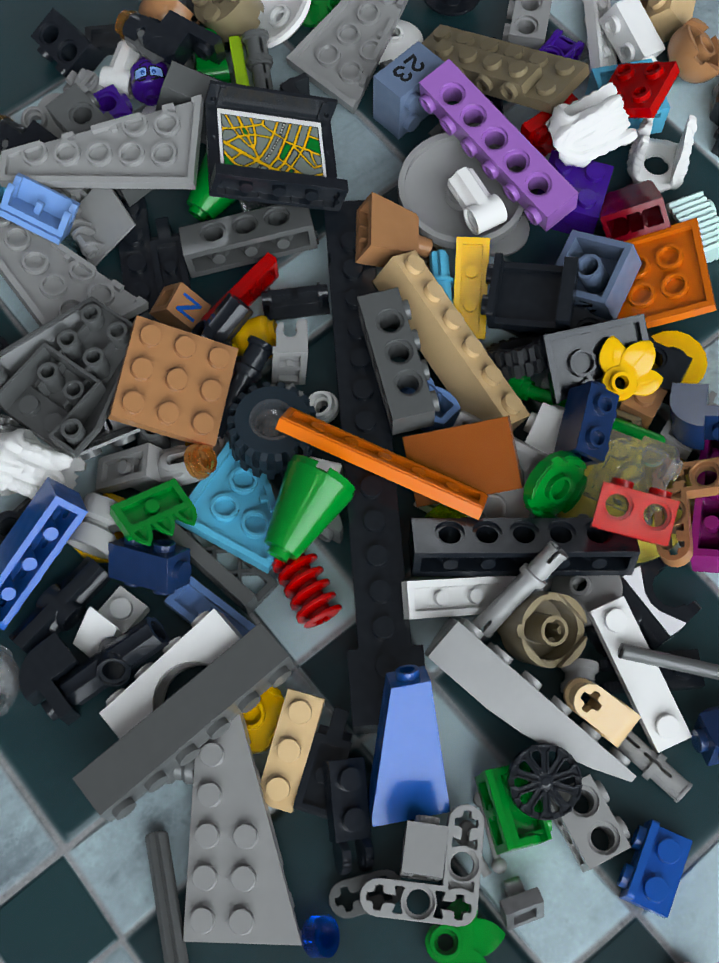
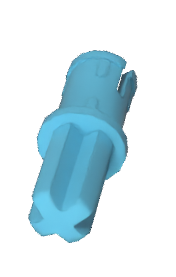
[429,249,454,303]

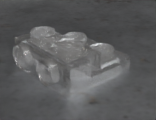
[583,430,683,522]

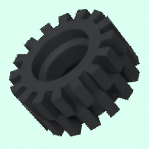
[486,334,546,380]

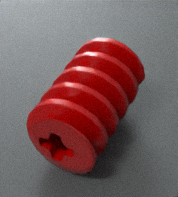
[271,548,343,629]

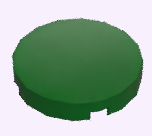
[523,450,587,518]

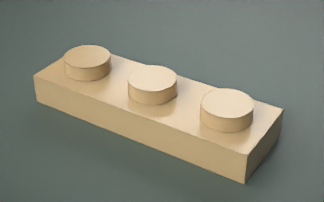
[260,688,326,813]

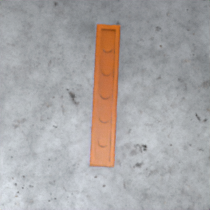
[275,407,488,520]

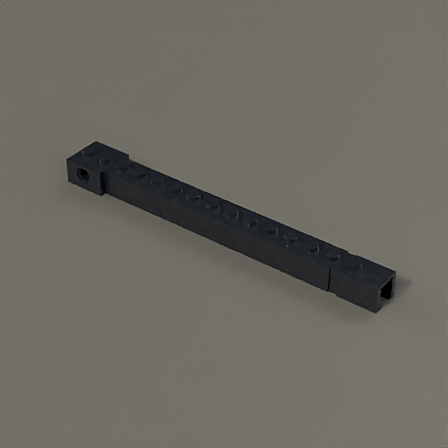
[324,200,425,735]

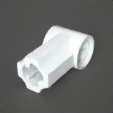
[99,38,143,99]
[447,167,507,235]

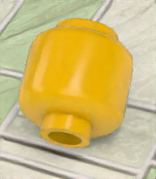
[232,315,278,359]

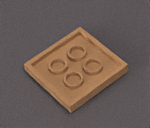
[108,315,238,450]

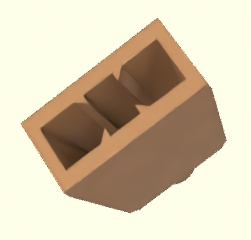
[355,192,433,268]

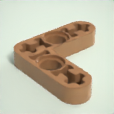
[652,457,719,568]

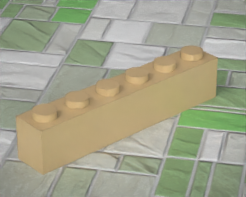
[372,250,530,431]

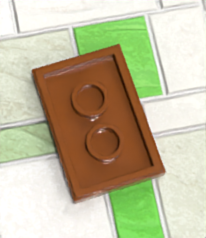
[402,415,524,507]

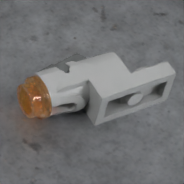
[95,443,217,494]

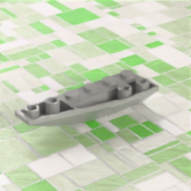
[424,617,637,782]

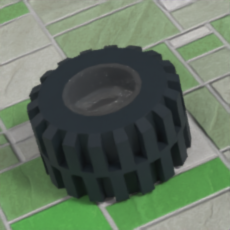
[227,382,316,480]

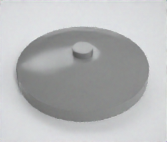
[397,132,524,250]

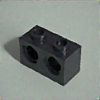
[31,8,106,77]

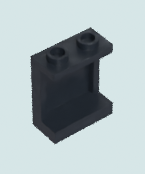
[481,252,579,334]

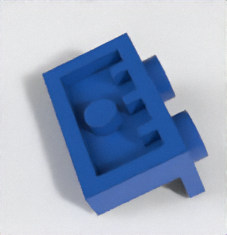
[617,819,693,918]

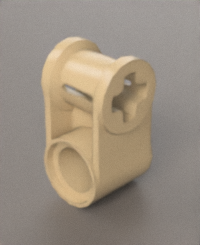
[563,677,641,748]

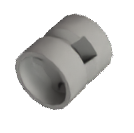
[67,493,121,559]

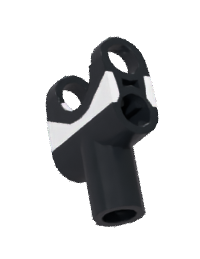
[586,557,702,657]

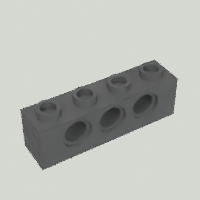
[45,83,153,207]
[179,204,318,278]
[357,287,440,435]

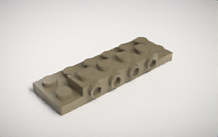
[422,24,590,114]

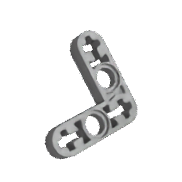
[359,804,485,927]

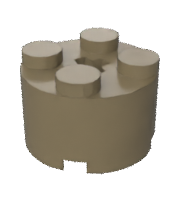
[191,0,264,46]
[497,590,587,668]

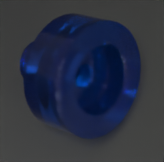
[300,914,340,959]

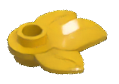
[598,336,663,402]

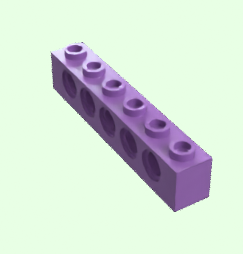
[419,59,579,232]

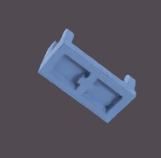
[0,173,81,245]

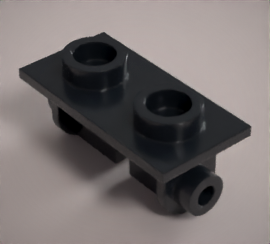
[261,282,330,321]

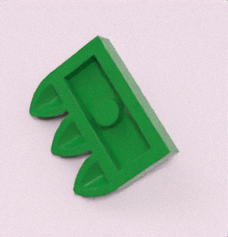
[110,478,197,546]

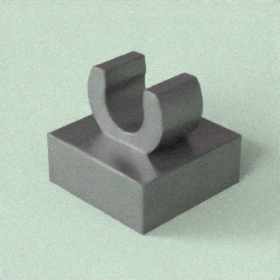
[500,876,544,931]

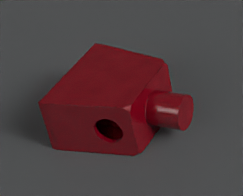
[600,180,671,242]

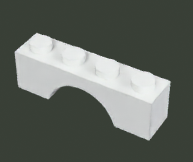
[99,609,243,739]

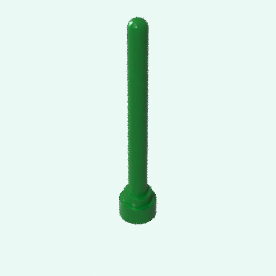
[508,376,666,448]

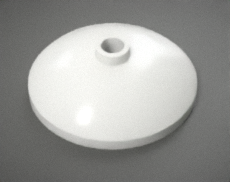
[242,0,311,49]

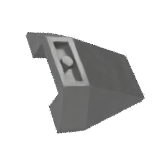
[0,296,133,458]

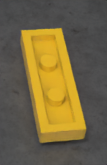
[453,237,490,340]

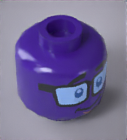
[130,57,168,106]

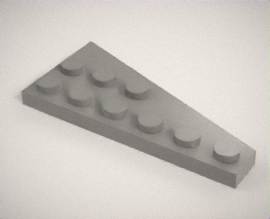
[286,0,408,114]
[0,94,204,190]
[0,203,149,327]

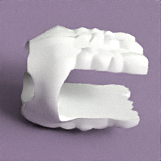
[546,82,638,168]
[627,114,697,193]
[0,428,87,500]

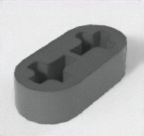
[329,869,403,919]

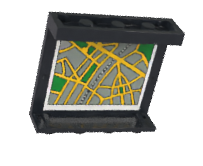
[204,80,349,212]

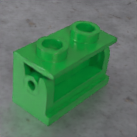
[474,761,552,855]

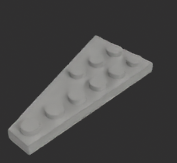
[183,712,305,946]

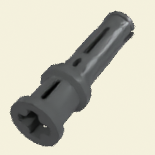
[241,29,273,89]

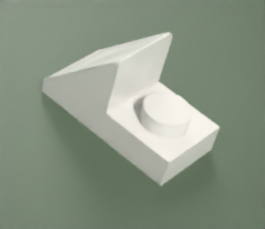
[73,585,150,658]

